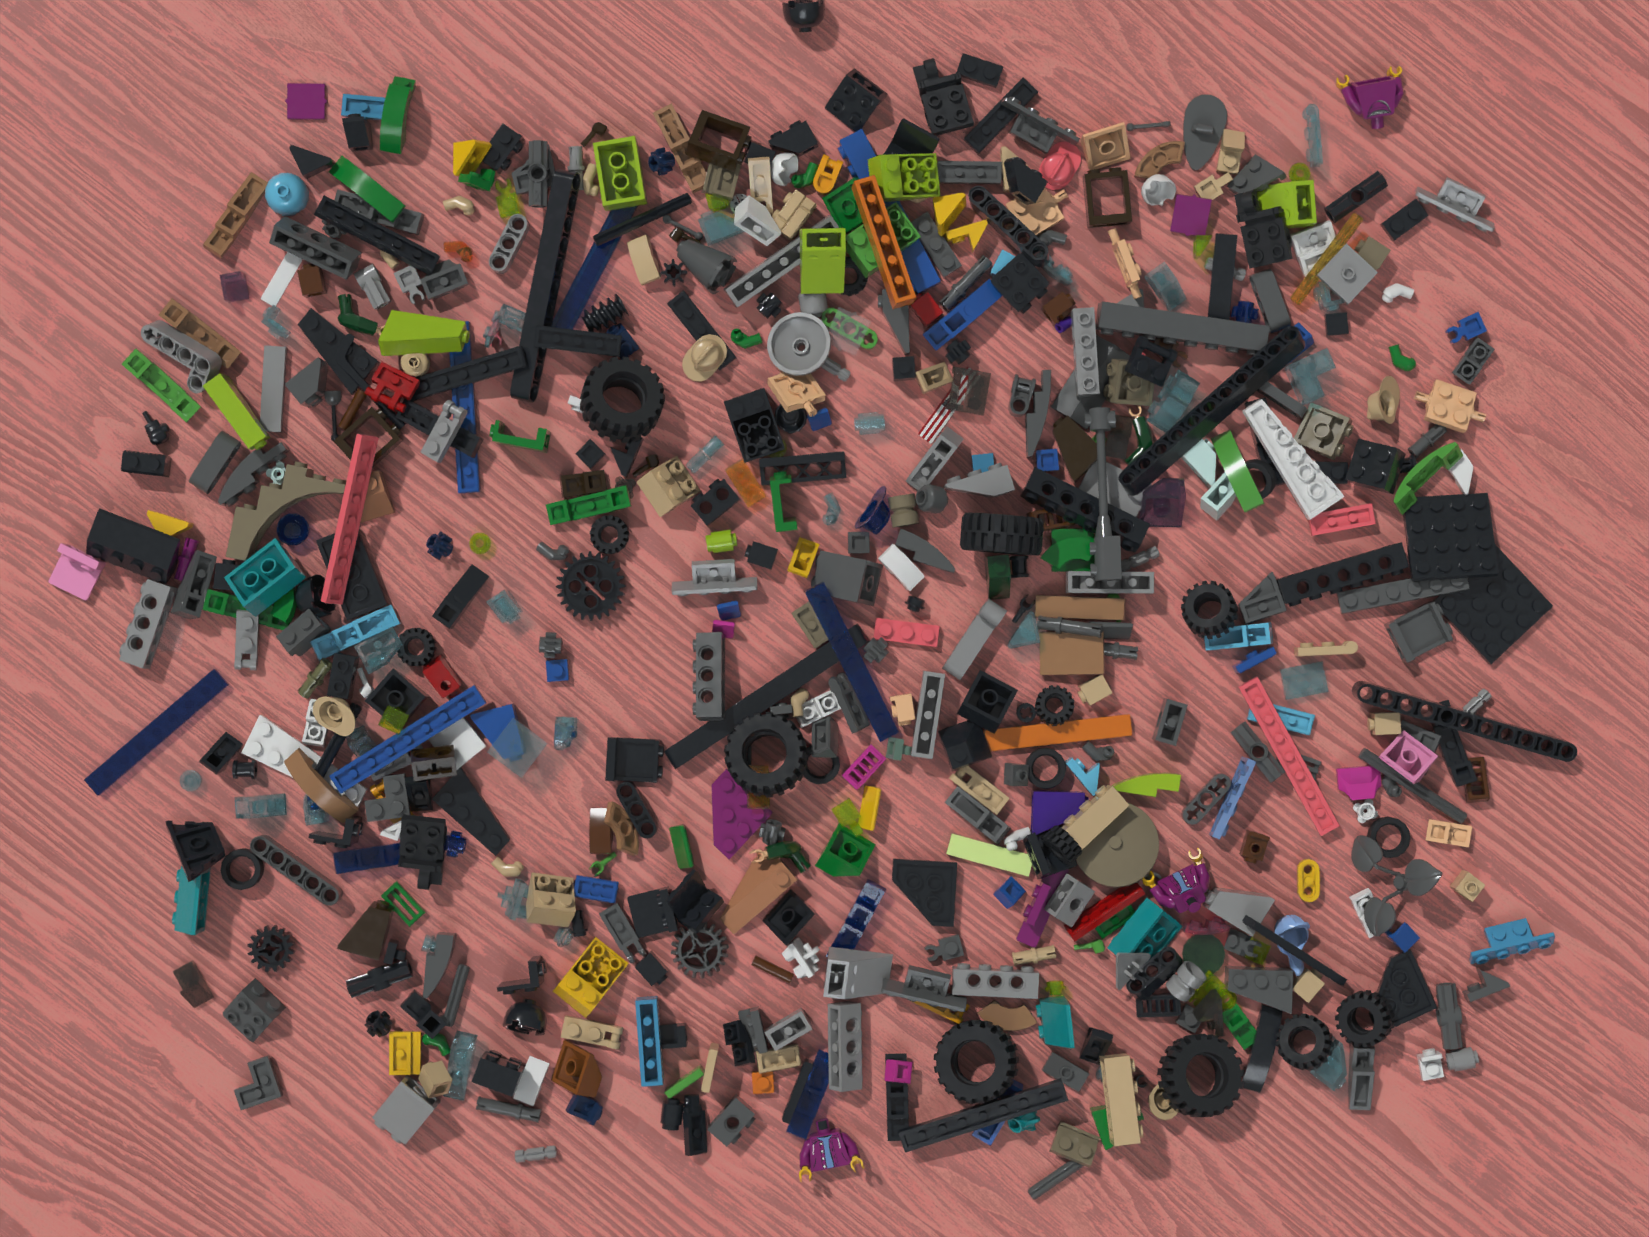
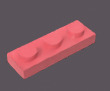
[1308,503,1376,536]
[873,618,940,647]

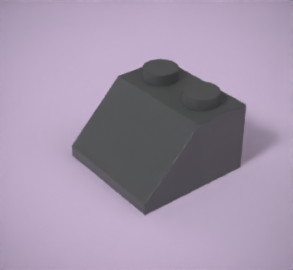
[285,357,329,408]

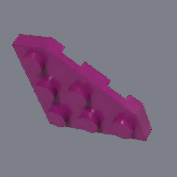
[712,769,773,860]

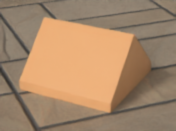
[1080,122,1131,170]

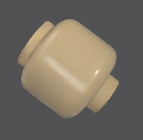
[401,353,430,377]

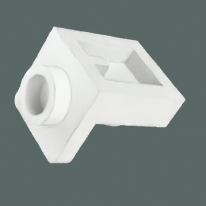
[1417,1048,1444,1081]

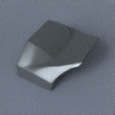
[420,259,469,300]

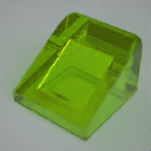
[705,194,730,212]
[1193,235,1212,259]
[378,706,409,734]
[1243,937,1271,965]

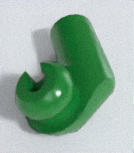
[791,162,819,189]
[731,329,762,349]
[1388,344,1416,371]
[422,1033,452,1056]

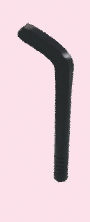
[335,334,406,430]

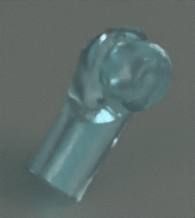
[822,493,841,525]

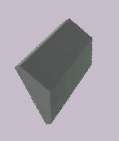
[1051,335,1130,430]

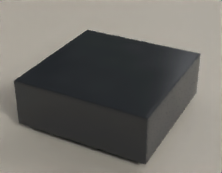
[1324,312,1349,336]
[576,439,606,469]

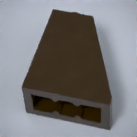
[1052,415,1097,484]
[337,900,395,960]

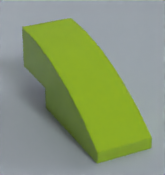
[1112,773,1181,797]

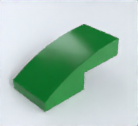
[1219,1003,1256,1050]

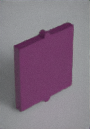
[285,83,327,120]
[1170,194,1212,237]

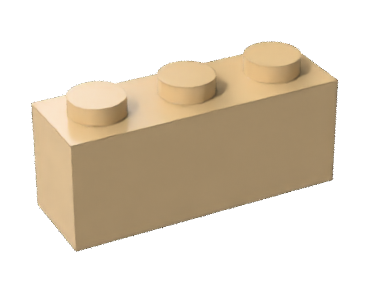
[1062,785,1129,849]

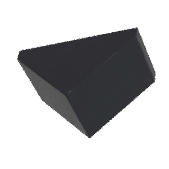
[289,145,335,179]

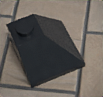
[938,720,992,771]

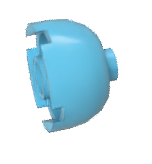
[265,173,309,216]

